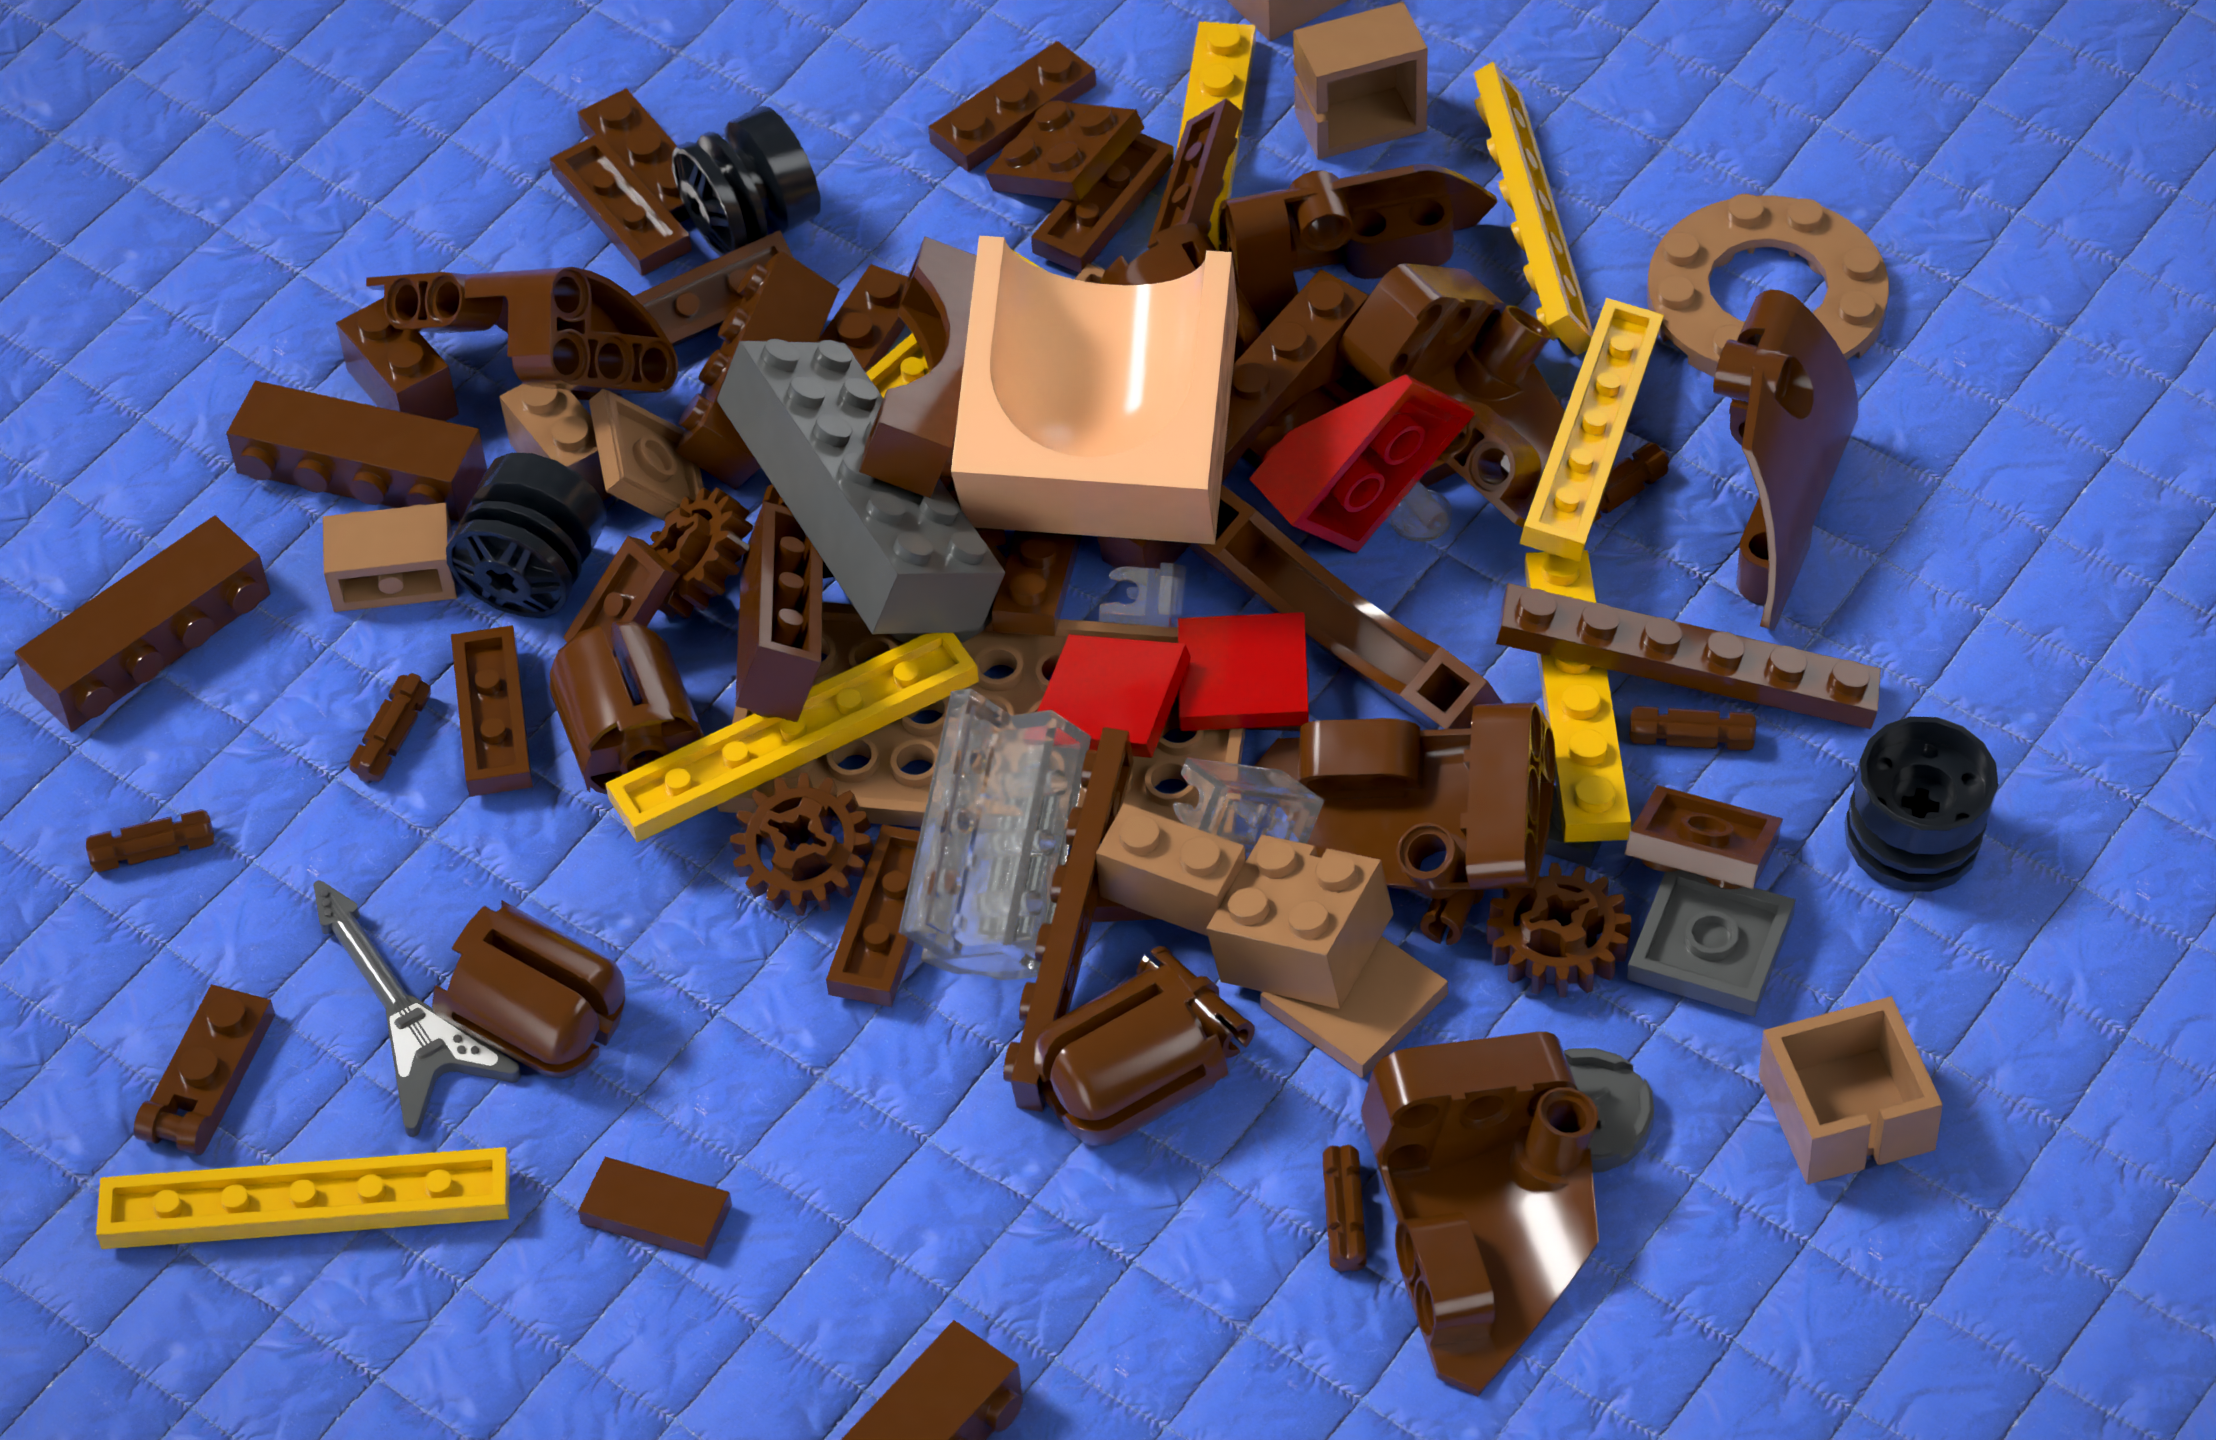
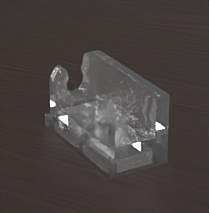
[1099,563,1186,628]
[1173,757,1324,853]

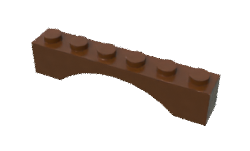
[859,236,977,498]
[1097,269,1369,589]
[1186,484,1503,730]

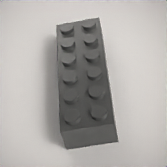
[717,339,1005,634]

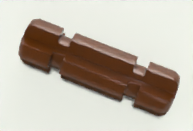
[1594,442,1670,522]
[349,673,431,783]
[1629,706,1756,751]
[86,809,215,872]
[1322,1144,1367,1272]

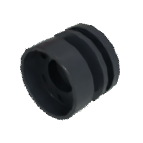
[671,106,820,257]
[446,453,606,618]
[1844,716,1998,892]

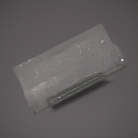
[899,688,1091,980]

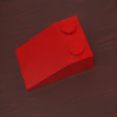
[1249,374,1476,554]

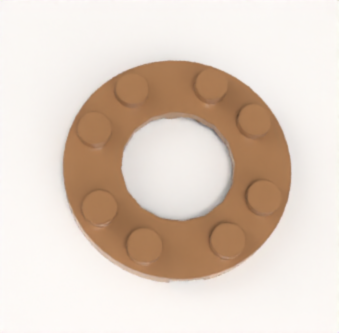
[1647,194,1889,377]

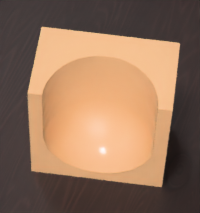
[951,236,1239,544]

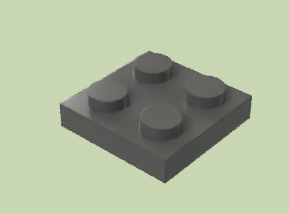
[1627,869,1796,1017]

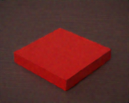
[1178,612,1309,731]
[1028,634,1191,758]

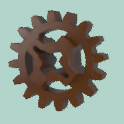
[650,488,753,619]
[730,773,874,916]
[1486,863,1631,998]

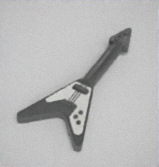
[314,880,521,1137]

